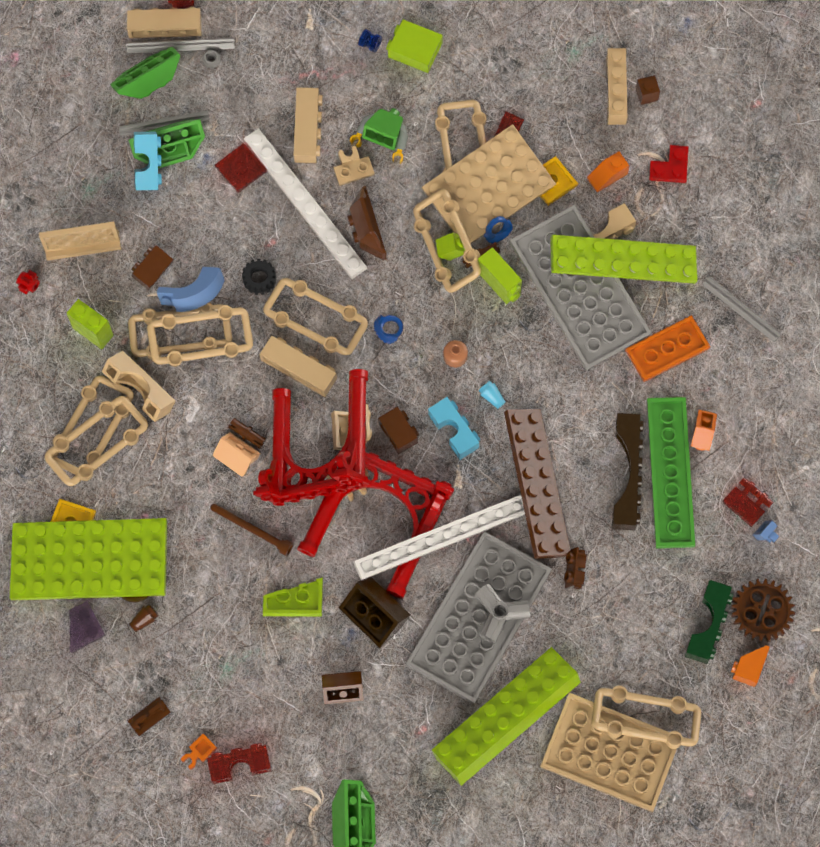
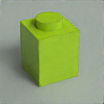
[436,232,465,261]

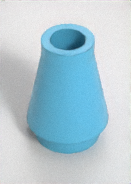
[478,381,506,409]

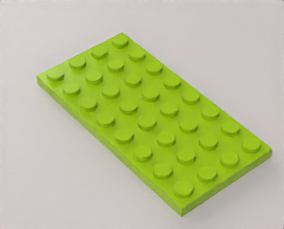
[10,518,167,600]

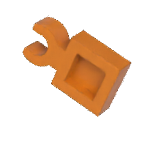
[181,734,217,770]

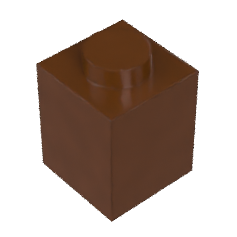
[636,75,660,105]

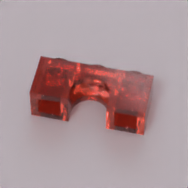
[207,743,272,785]

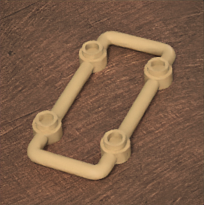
[435,100,486,172]
[413,189,481,293]
[263,278,368,355]
[128,302,232,360]
[147,305,253,367]
[52,375,134,475]
[44,396,148,486]
[592,685,701,749]

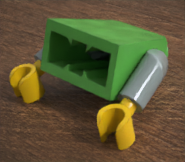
[350,108,408,164]

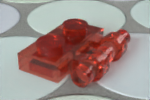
[723,477,774,527]

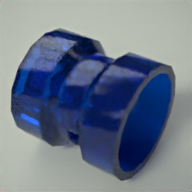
[358,29,382,53]

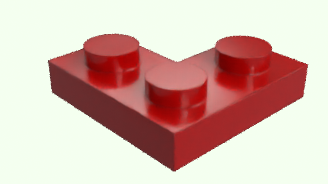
[649,145,689,183]

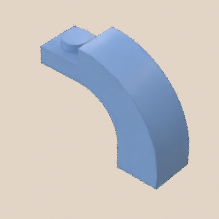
[156,267,225,312]

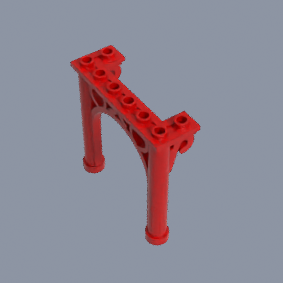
[253,369,371,506]
[297,447,454,599]

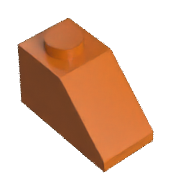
[587,151,630,192]
[691,410,717,451]
[731,645,770,687]

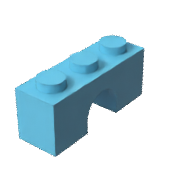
[134,132,162,190]
[428,397,480,460]

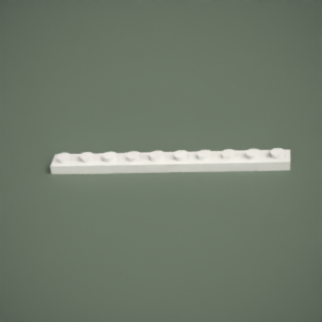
[244,128,367,279]
[353,495,525,580]

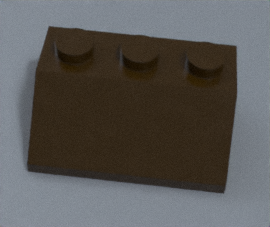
[339,577,411,648]

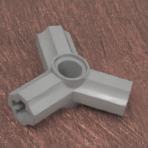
[475,583,530,643]

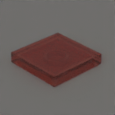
[215,143,267,193]

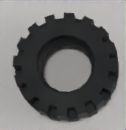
[242,259,276,295]

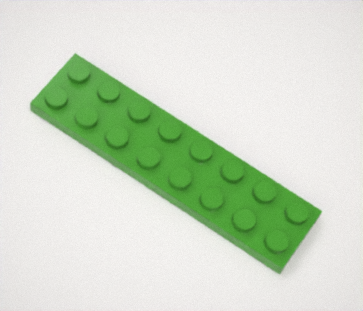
[647,397,695,549]

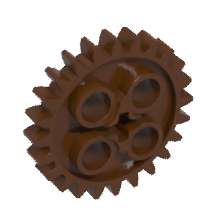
[730,578,795,643]

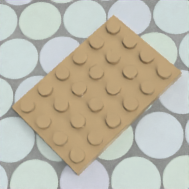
[422,124,556,244]
[540,693,677,812]

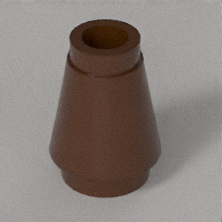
[129,604,159,632]

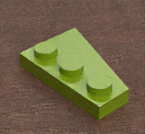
[263,577,323,617]

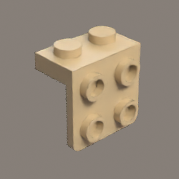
[331,404,372,450]

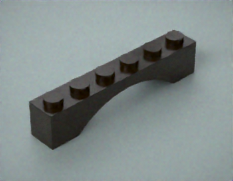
[612,413,644,531]

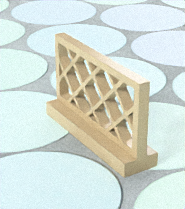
[39,221,121,261]

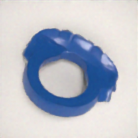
[484,216,513,243]
[374,315,403,344]

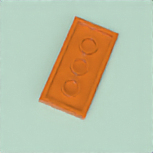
[625,315,711,382]

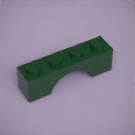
[685,580,734,664]

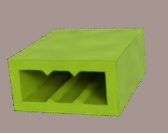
[386,19,443,73]
[478,247,522,305]
[66,299,114,350]

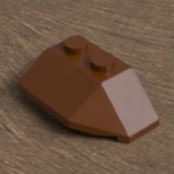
[347,186,387,260]

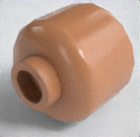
[443,340,468,368]

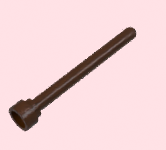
[210,504,294,557]

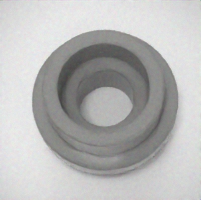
[202,50,221,68]

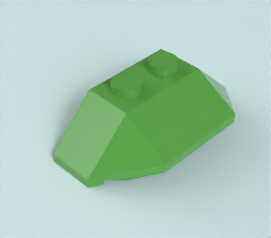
[110,47,180,99]
[128,119,205,168]
[332,779,376,847]

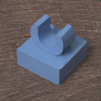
[753,520,779,543]

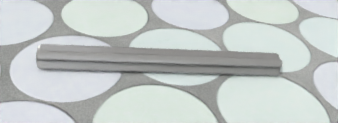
[126,38,235,53]

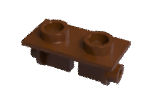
[564,547,587,589]
[128,697,171,736]

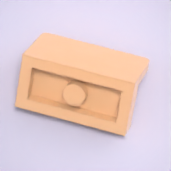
[213,432,260,477]

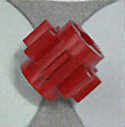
[16,270,40,295]

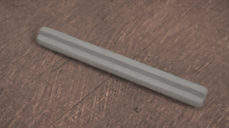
[119,111,210,136]
[703,277,780,342]

